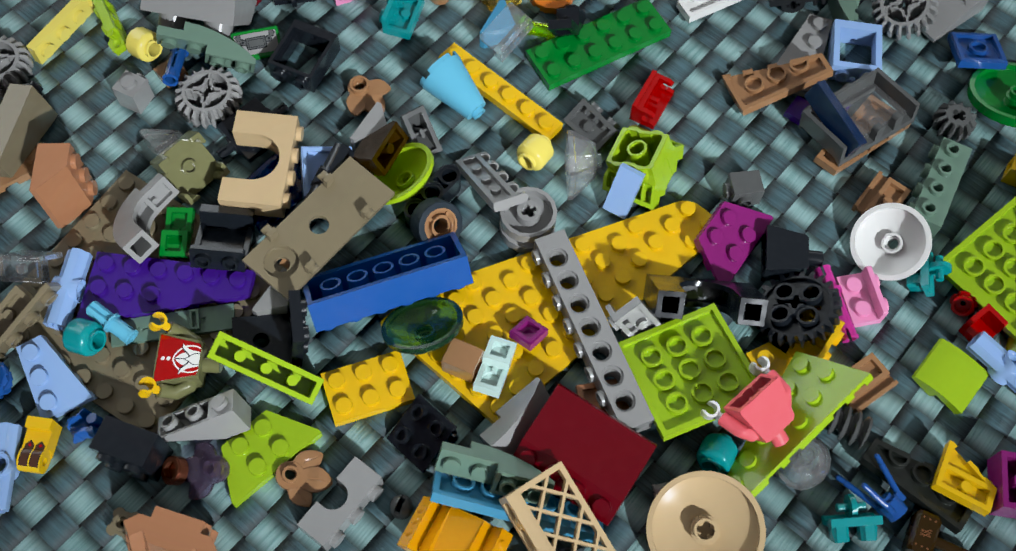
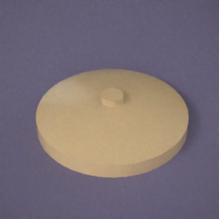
[646,471,766,551]

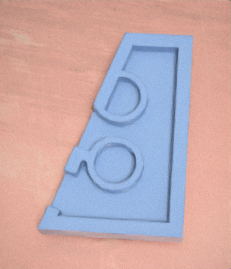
[16,335,97,420]

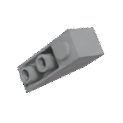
[157,389,251,442]

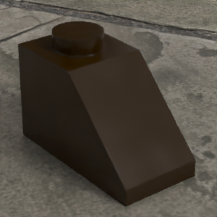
[353,121,409,176]

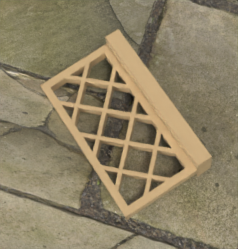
[498,461,616,551]

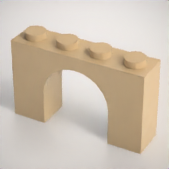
[217,110,304,218]

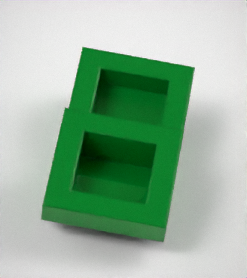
[159,207,196,258]

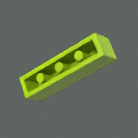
[207,331,324,405]

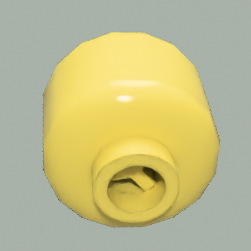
[126,27,163,62]
[517,133,554,171]

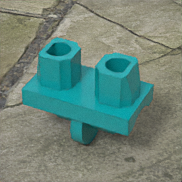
[907,252,952,297]
[821,494,883,543]

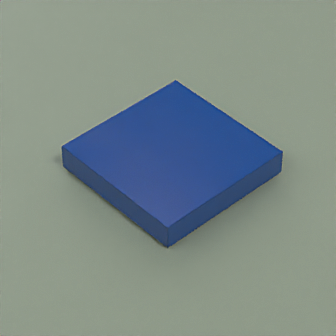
[947,32,1008,70]

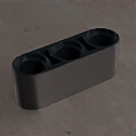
[403,164,461,229]

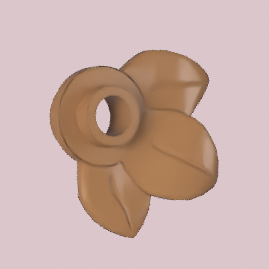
[346,75,391,116]
[275,450,333,507]

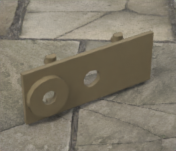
[242,157,395,300]

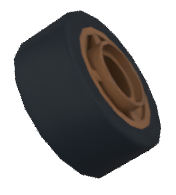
[410,197,463,242]

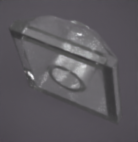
[564,130,602,200]

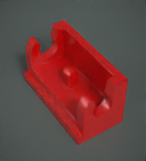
[629,70,675,129]

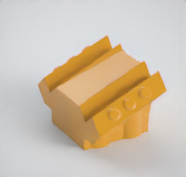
[397,496,513,551]

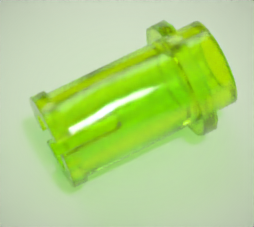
[526,20,555,40]

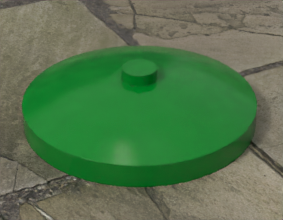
[967,62,1016,128]

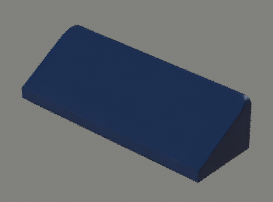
[804,80,867,157]

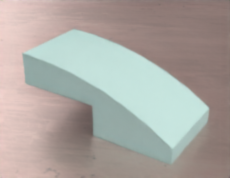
[472,335,517,399]

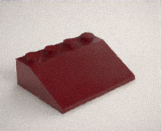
[513,383,657,526]

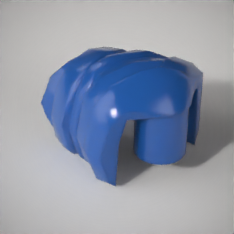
[66,408,103,444]

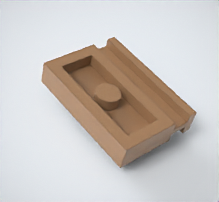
[851,171,912,214]
[845,352,899,414]

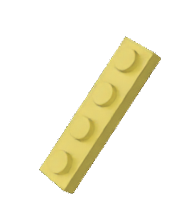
[26,0,95,65]

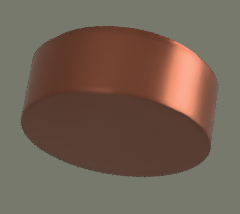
[161,456,189,486]

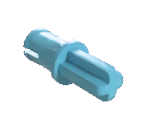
[86,301,139,345]

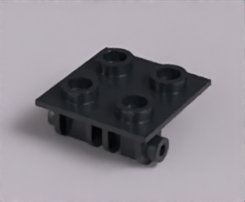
[386,394,459,473]

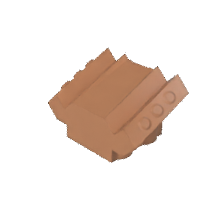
[123,506,219,551]

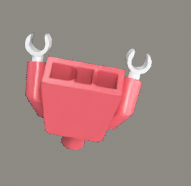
[700,356,795,447]

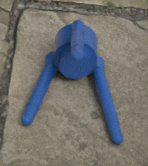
[835,453,908,523]

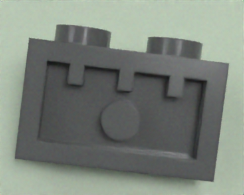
[563,98,620,154]

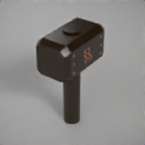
[901,509,969,551]

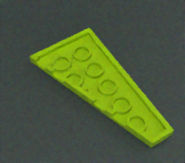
[727,351,874,497]

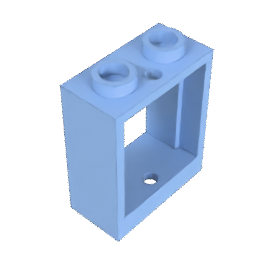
[827,19,882,82]

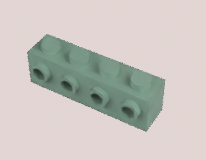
[907,137,972,239]

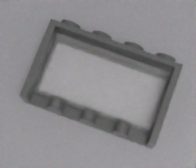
[799,67,920,167]

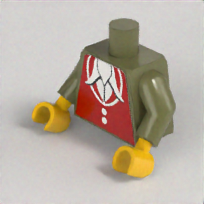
[138,312,223,400]

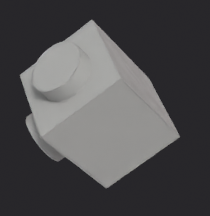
[112,70,154,114]

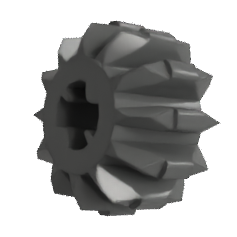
[932,100,977,142]

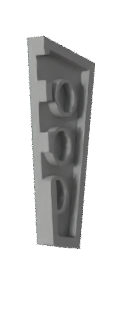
[777,14,833,97]

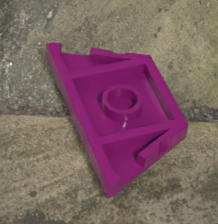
[694,201,773,282]

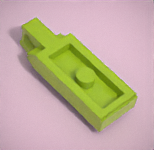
[92,0,127,56]

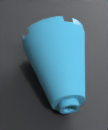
[419,51,486,120]

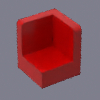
[958,304,1008,342]

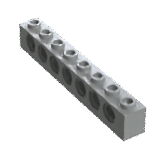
[531,229,654,433]

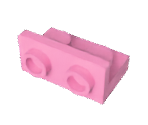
[835,266,889,328]

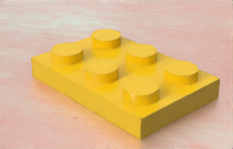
[320,349,415,427]

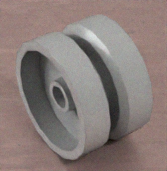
[499,187,557,253]

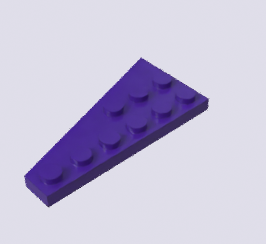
[77,251,256,322]

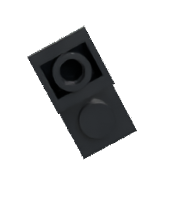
[548,5,586,36]

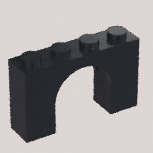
[643,274,769,327]

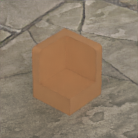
[441,338,484,383]

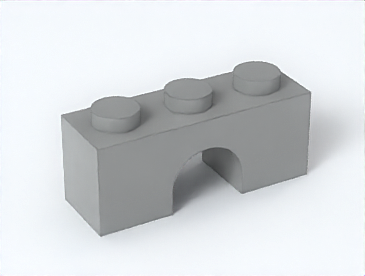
[297,456,384,551]

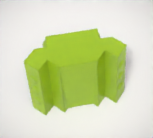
[602,125,684,210]

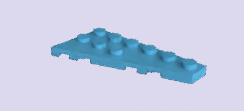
[430,454,604,544]

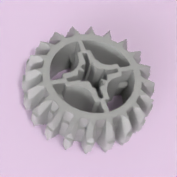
[872,0,939,41]
[0,35,34,97]
[175,66,243,129]

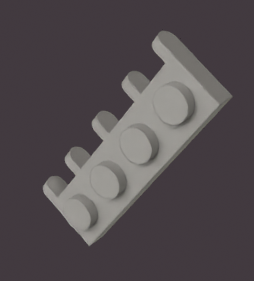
[455,151,528,212]

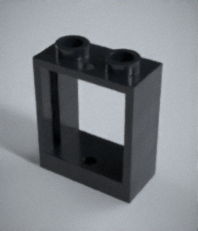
[267,19,341,93]

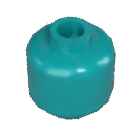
[62,318,106,357]
[696,433,738,474]

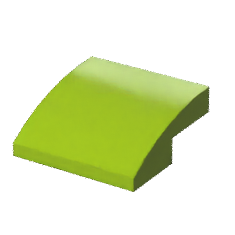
[911,338,989,414]

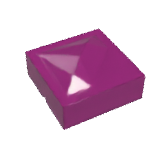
[509,315,548,351]

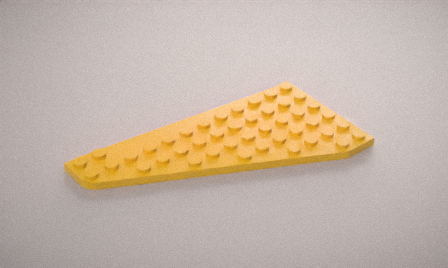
[380,201,712,424]

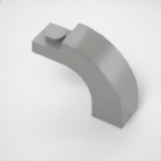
[113,173,180,264]

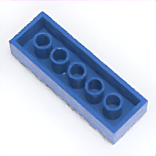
[303,232,474,333]

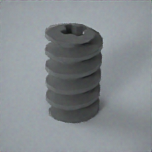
[827,405,873,450]

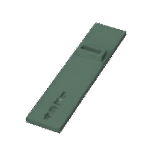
[111,303,235,348]

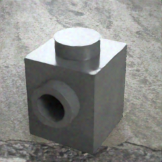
[722,170,765,208]

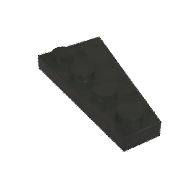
[858,438,973,535]

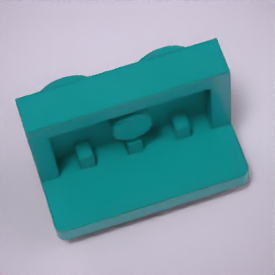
[379,0,425,40]

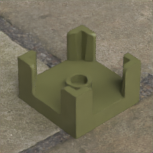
[149,130,230,205]

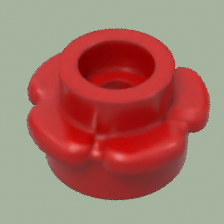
[949,291,977,316]

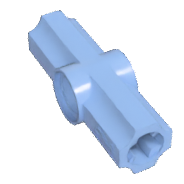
[43,248,93,331]
[966,331,1016,393]
[0,422,23,514]

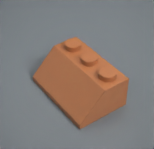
[29,143,98,229]

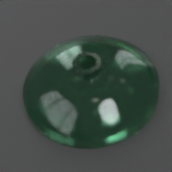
[381,297,464,355]

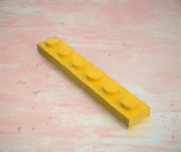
[438,42,563,140]

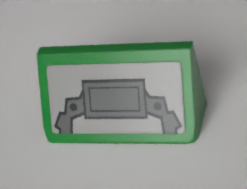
[230,26,281,60]

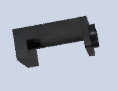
[189,204,255,272]

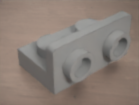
[605,296,663,339]

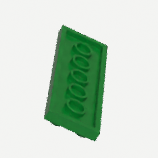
[525,0,671,91]

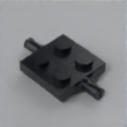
[216,97,289,163]

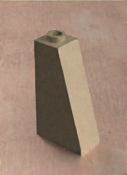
[0,84,58,178]

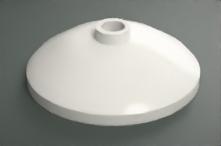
[850,203,932,281]

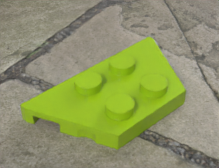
[221,410,323,508]

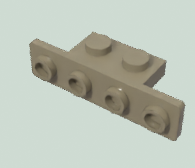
[0,282,62,362]

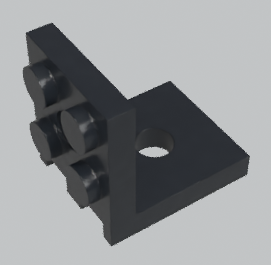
[232,290,309,372]

